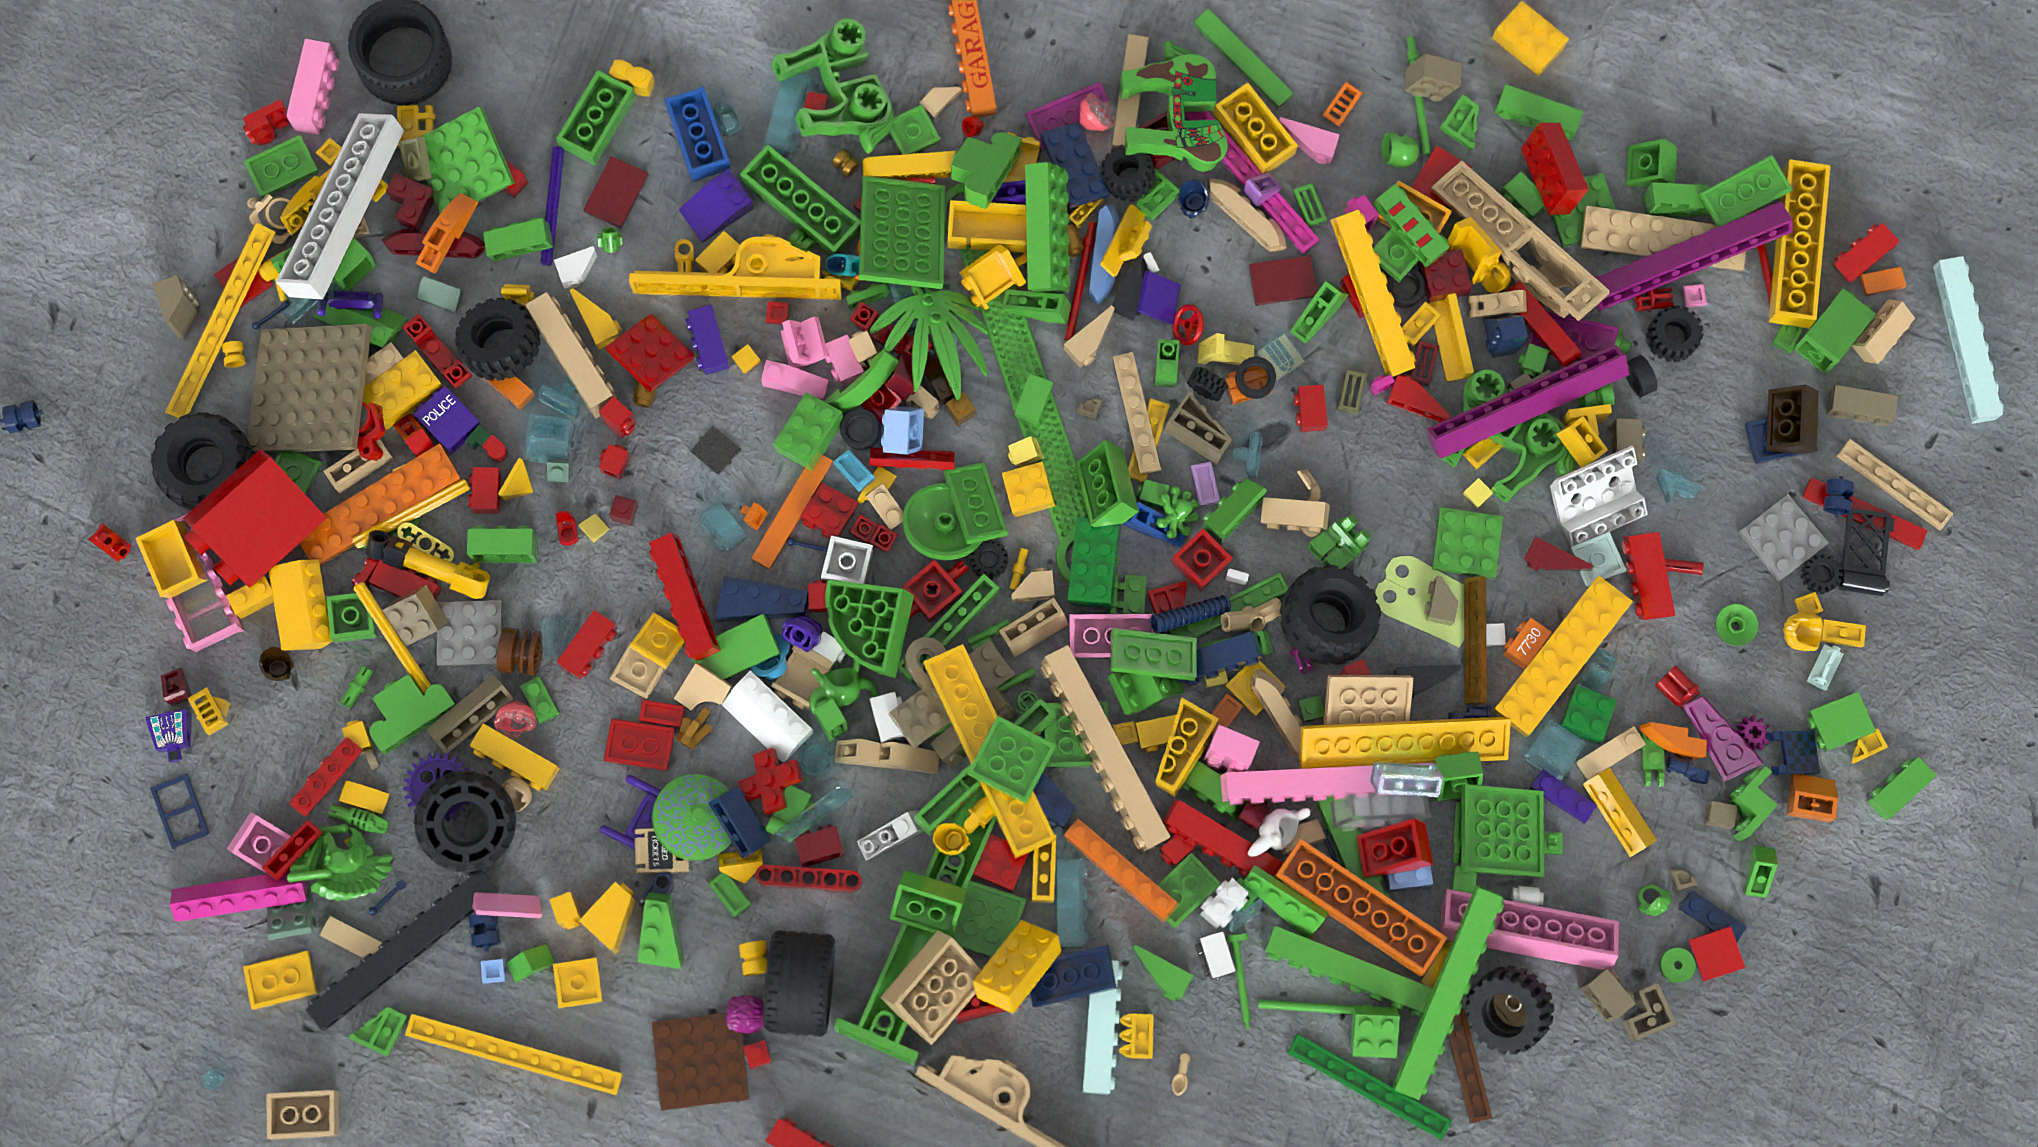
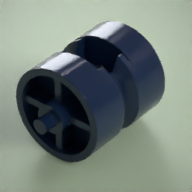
[0,400,43,433]
[1823,476,1855,518]
[469,914,500,952]

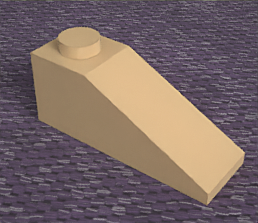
[1064,306,1115,368]
[1575,727,1646,780]

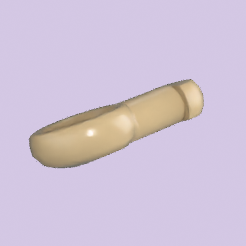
[1172,1053,1191,1096]

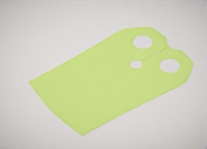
[1375,556,1464,648]

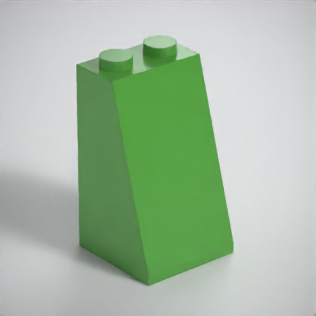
[1793,289,1876,375]

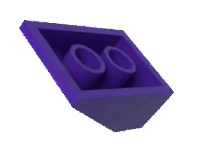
[679,169,754,243]

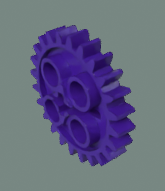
[403,752,471,822]

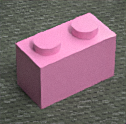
[825,335,864,387]

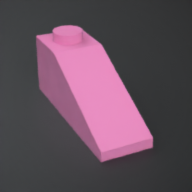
[1279,117,1339,164]
[761,360,829,401]

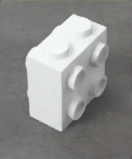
[1200,878,1248,929]

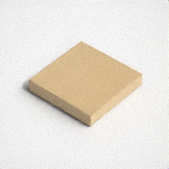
[610,642,665,700]

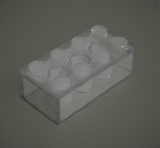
[1330,791,1431,831]

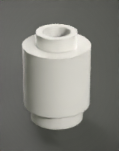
[1511,886,1544,906]

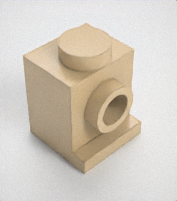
[906,385,939,419]

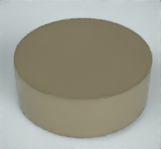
[363,748,379,770]

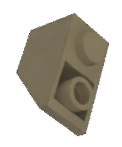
[1424,576,1459,626]

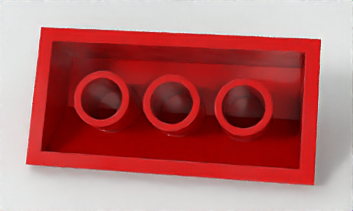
[1622,531,1676,620]

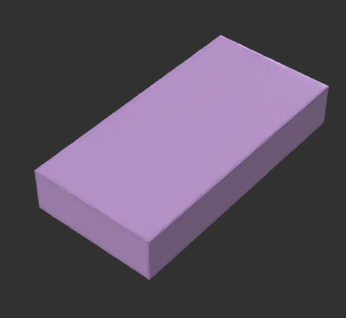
[1190,461,1220,507]

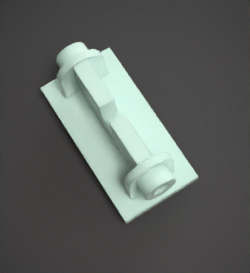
[1806,644,1844,691]

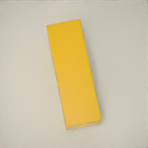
[1069,199,1104,230]

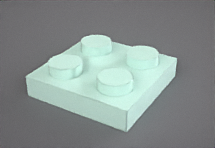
[1569,532,1627,587]

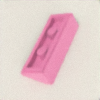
[472,892,542,918]

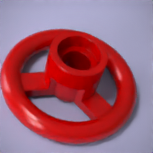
[1173,304,1204,346]

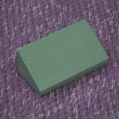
[417,276,464,313]

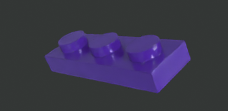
[1530,770,1597,824]

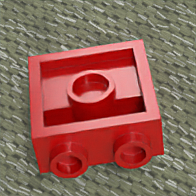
[242,100,290,146]
[800,483,859,539]

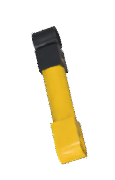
[365,530,490,599]

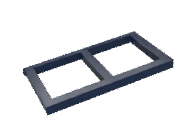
[150,774,209,849]

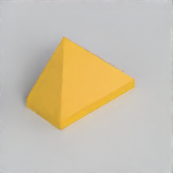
[498,458,533,501]
[718,848,763,884]

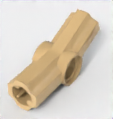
[1220,597,1281,632]

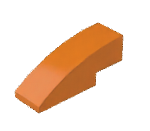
[483,376,535,411]
[1639,722,1707,760]

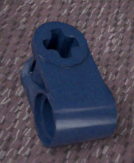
[639,872,674,907]

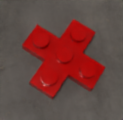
[738,748,802,815]

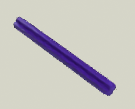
[540,146,564,266]

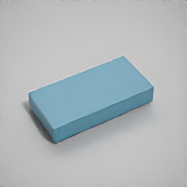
[833,449,875,492]

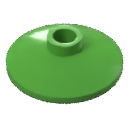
[1715,604,1758,646]

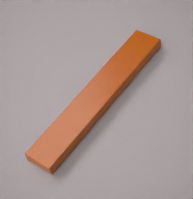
[751,455,833,570]

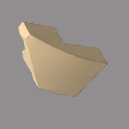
[920,87,963,117]

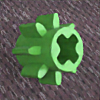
[597,227,623,253]

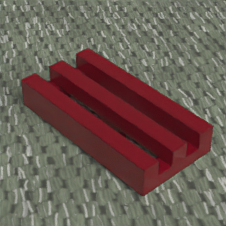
[1410,340,1439,386]

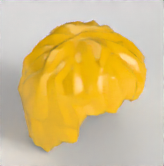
[1783,611,1823,651]

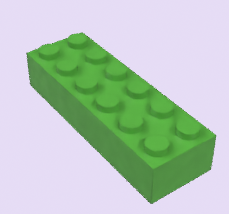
[740,144,861,256]
[1025,162,1071,294]

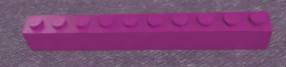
[1595,202,1793,311]
[1427,345,1629,459]

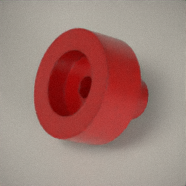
[962,116,984,137]

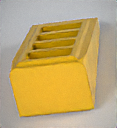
[188,687,228,735]

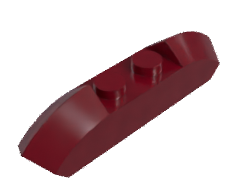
[381,229,486,259]

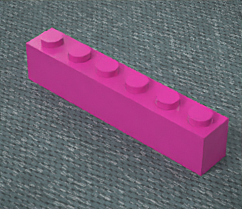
[170,871,309,922]

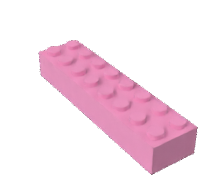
[1440,889,1619,971]

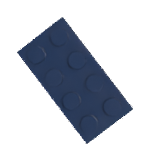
[1040,121,1109,208]
[1030,945,1117,1008]

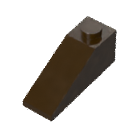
[923,345,955,406]

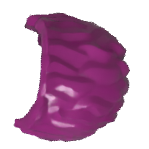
[726,995,764,1034]

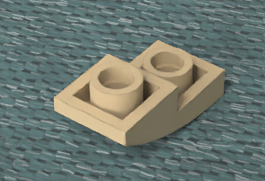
[1281,819,1326,855]

